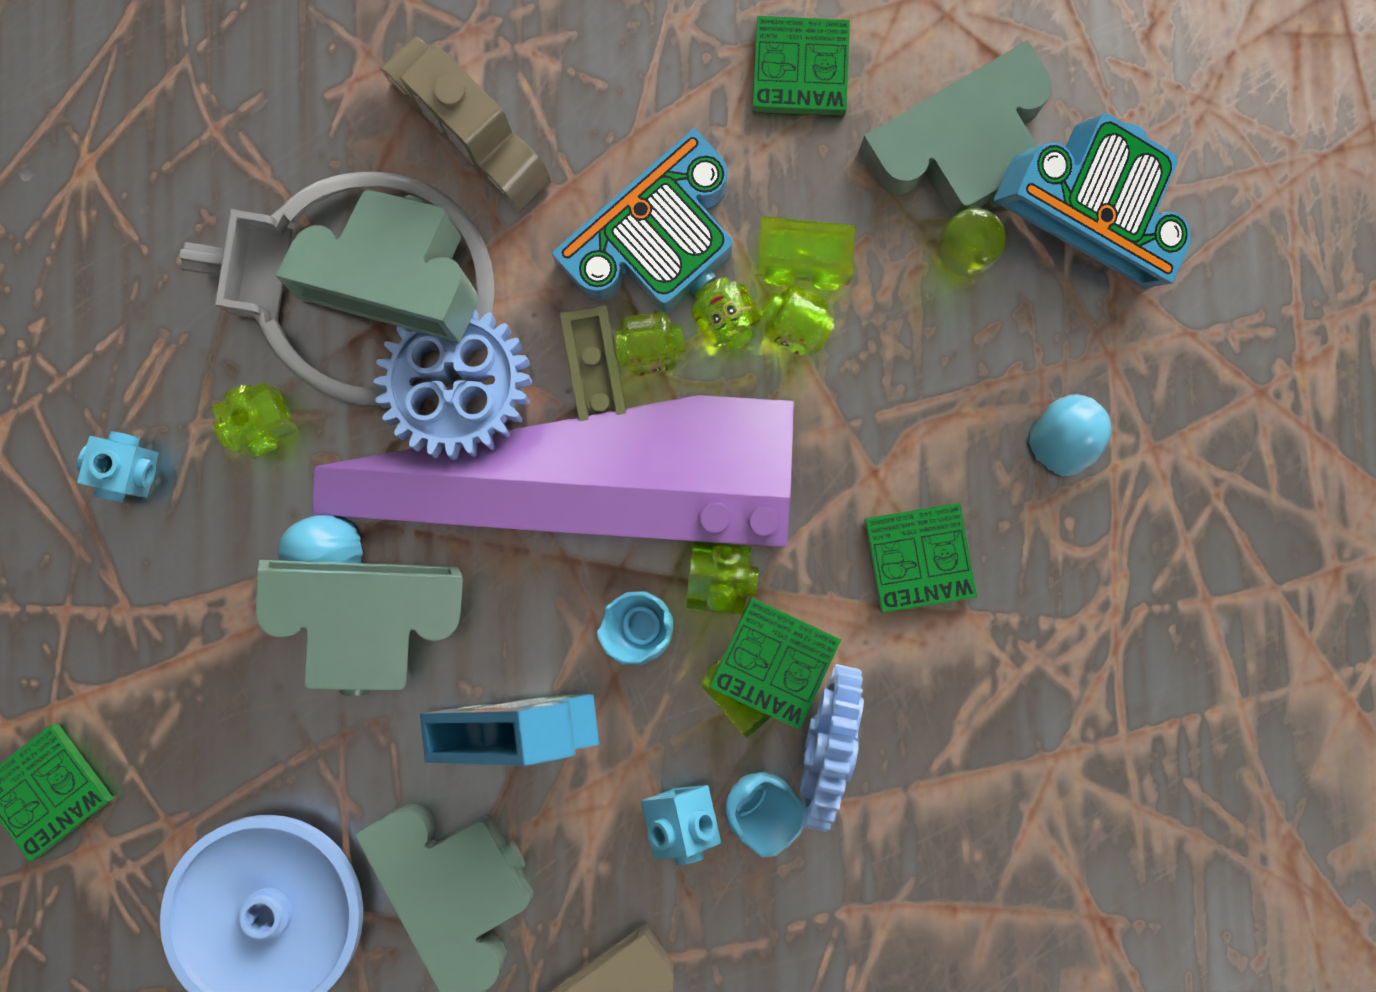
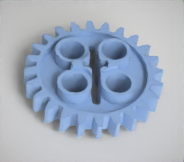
[373,309,532,460]
[800,664,863,832]

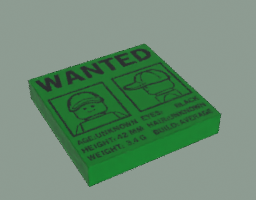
[753,16,850,116]
[864,503,977,613]
[709,596,841,730]
[0,724,114,862]

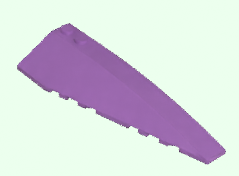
[312,395,794,547]

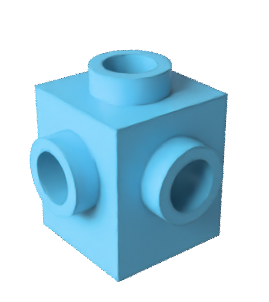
[77,431,159,503]
[641,785,721,865]

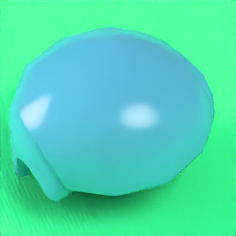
[597,591,674,665]

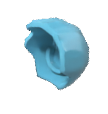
[1028,394,1112,477]
[278,515,363,563]
[725,772,803,858]

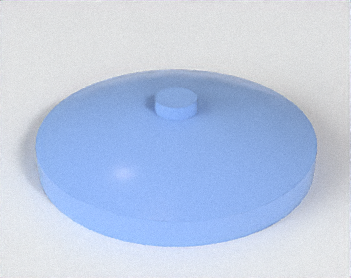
[160,815,363,992]

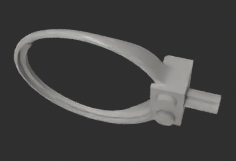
[179,172,495,406]

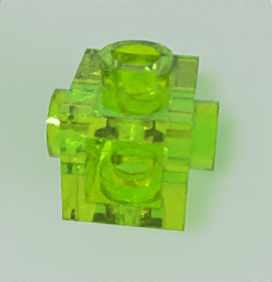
[211,382,298,458]
[686,541,759,615]

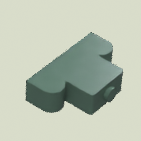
[859,40,1052,219]
[275,190,478,343]
[255,560,463,696]
[355,803,533,992]

